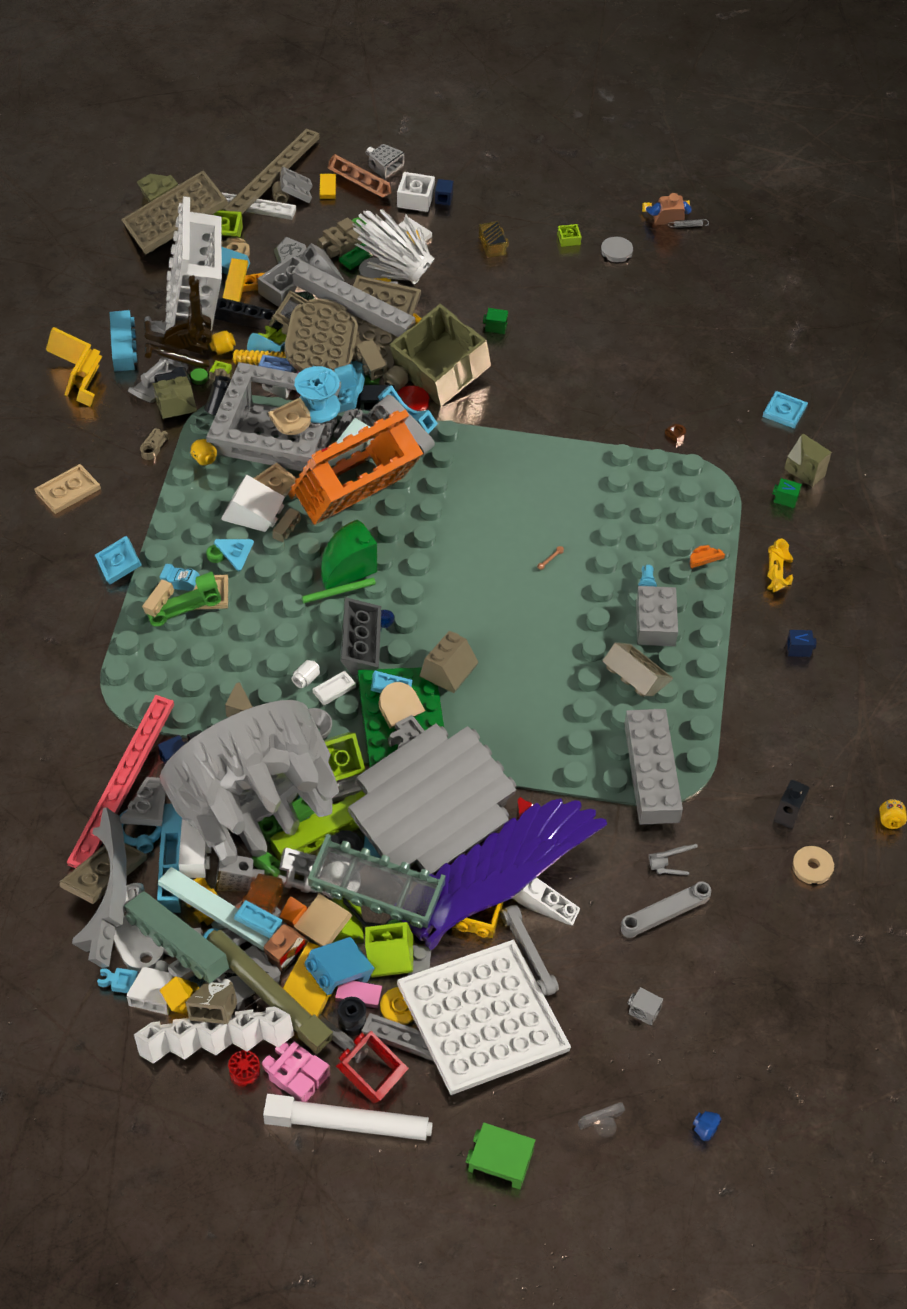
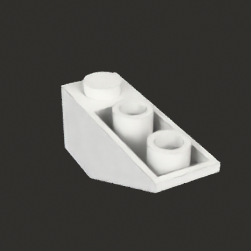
[512,878,580,926]

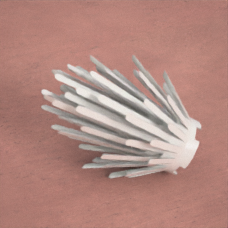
[353,209,435,285]

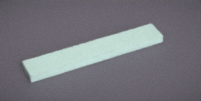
[158,867,269,951]

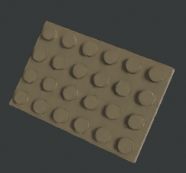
[121,170,229,255]
[350,275,421,371]

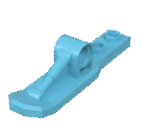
[335,361,366,413]

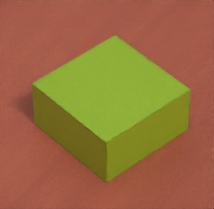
[557,224,582,247]

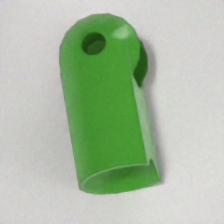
[252,852,287,881]

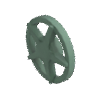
[194,410,215,434]

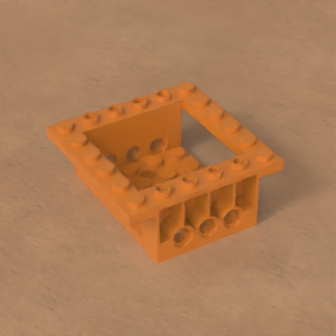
[288,409,424,525]

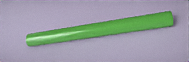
[302,577,376,603]

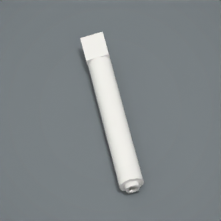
[263,1094,433,1141]

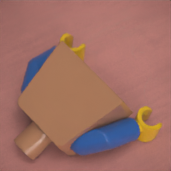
[642,193,691,225]

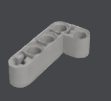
[368,395,435,457]

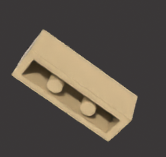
[142,580,174,617]

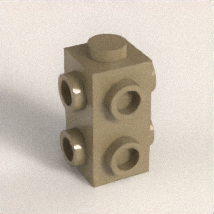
[355,339,388,381]

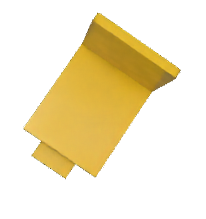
[46,327,102,407]

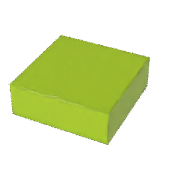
[209,360,232,375]

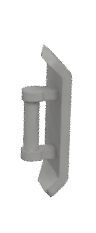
[128,357,188,403]

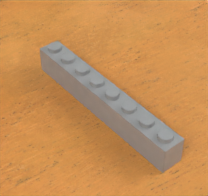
[292,261,415,337]

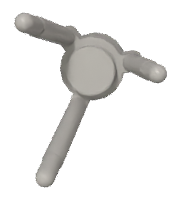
[649,844,698,875]

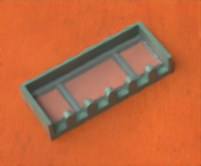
[308,834,446,928]

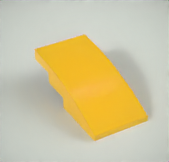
[283,942,335,1017]

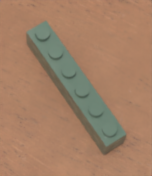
[124,891,229,984]

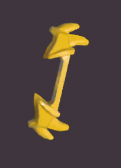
[767,538,793,592]

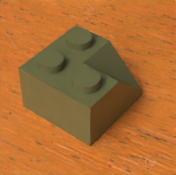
[137,174,178,203]
[153,376,197,419]
[784,434,832,487]

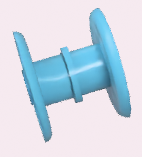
[294,366,340,423]

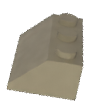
[420,631,478,693]
[602,642,673,697]

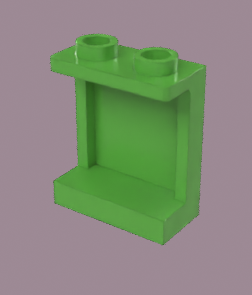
[466,1122,536,1190]

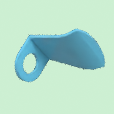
[247,333,285,353]

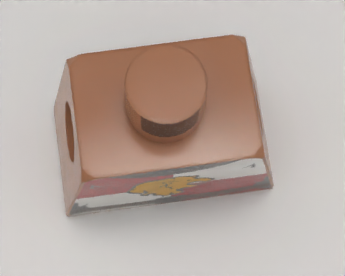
[263,924,310,973]

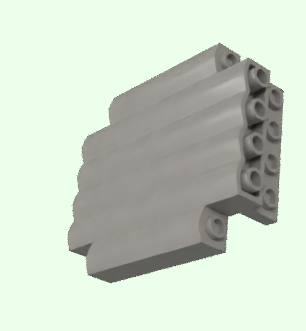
[348,724,516,875]

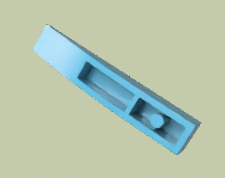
[157,804,182,913]

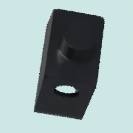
[774,780,810,829]

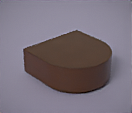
[665,424,686,443]

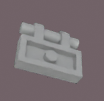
[276,848,323,893]

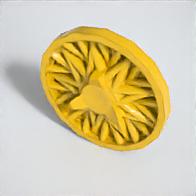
[380,987,414,1025]

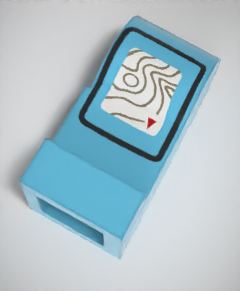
[159,564,200,591]

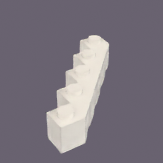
[134,1007,294,1063]

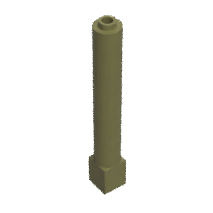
[206,930,333,1055]

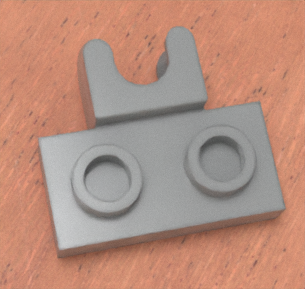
[388,715,424,749]

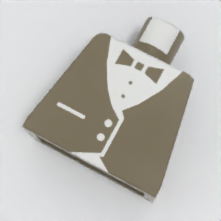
[185,979,237,1024]

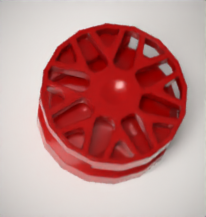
[228,1050,260,1087]

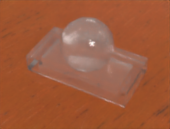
[578,1102,625,1138]

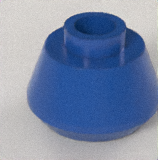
[693,1111,722,1141]

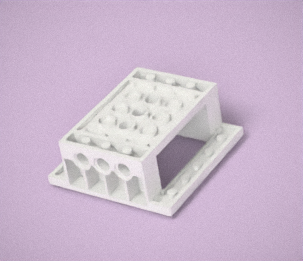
[165,196,222,331]

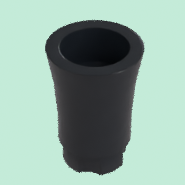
[204,375,231,416]

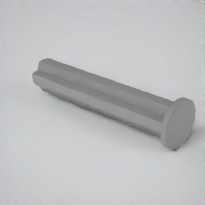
[318,1014,368,1063]

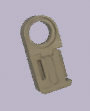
[140,428,168,460]

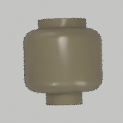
[383,366,408,391]

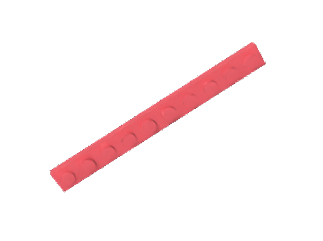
[67,695,174,868]

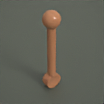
[537,546,564,570]

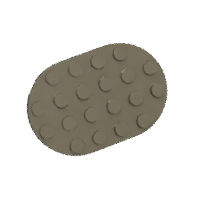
[284,299,358,372]

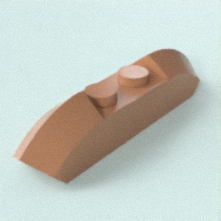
[328,154,392,197]

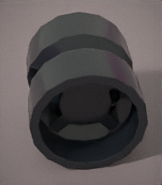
[337,996,366,1036]

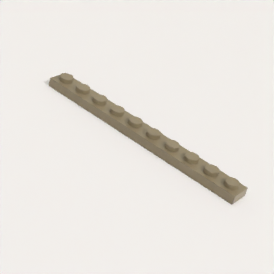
[223,129,320,214]

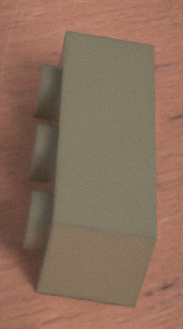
[272,508,301,542]

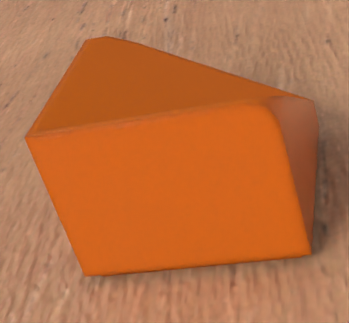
[279,896,307,929]

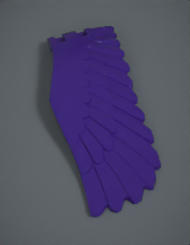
[394,798,607,950]

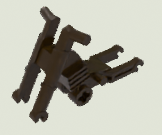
[144,275,212,371]

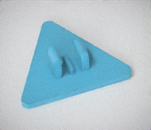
[214,539,254,571]

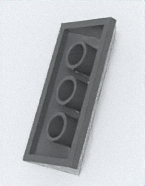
[341,597,381,676]

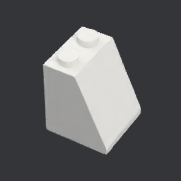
[221,475,285,532]

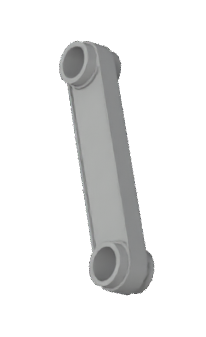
[620,882,711,938]
[500,905,559,996]

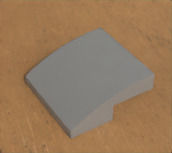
[280,167,313,203]

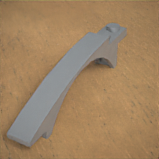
[72,807,127,968]

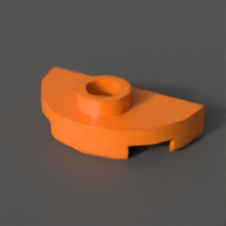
[689,545,725,568]

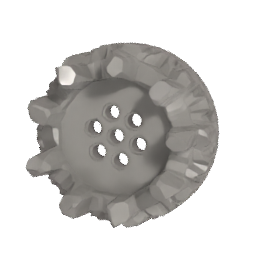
[160,700,339,866]

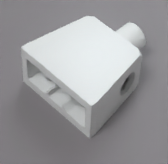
[127,960,173,1015]

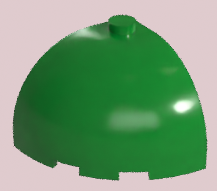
[321,520,377,590]

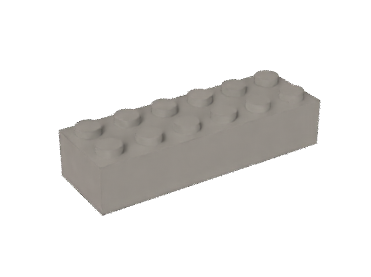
[624,709,683,825]

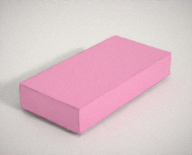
[335,981,382,1009]

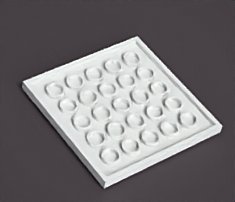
[397,940,571,1095]

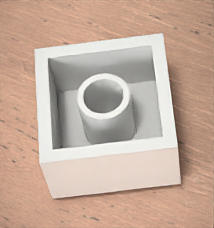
[397,172,435,212]

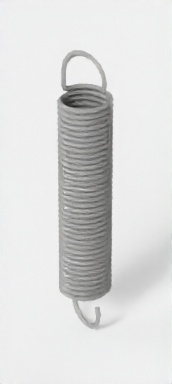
[668,219,709,228]

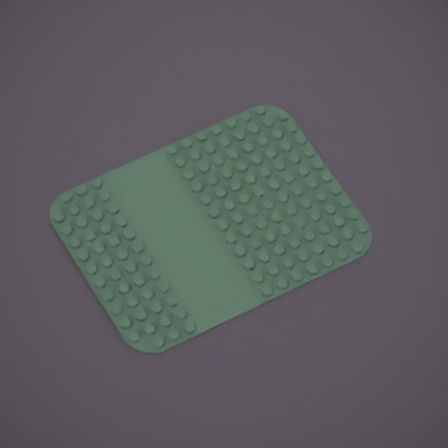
[100,395,742,806]

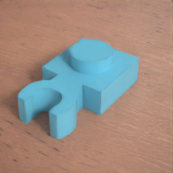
[97,968,138,993]

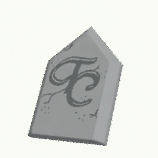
[274,237,307,264]

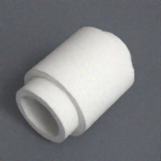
[291,660,320,688]

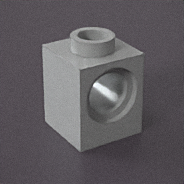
[627,987,663,1026]

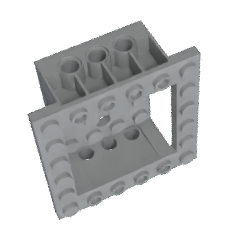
[206,362,341,472]

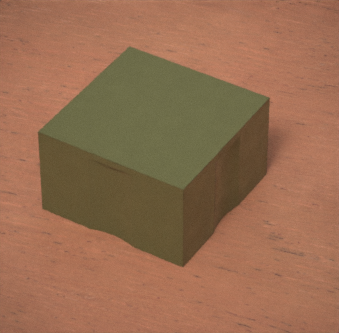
[390,304,491,407]

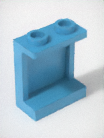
[304,937,375,995]

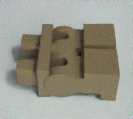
[318,217,362,258]

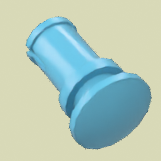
[638,565,657,587]

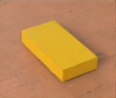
[320,174,336,199]

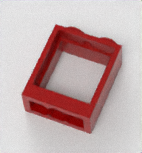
[336,1031,409,1104]

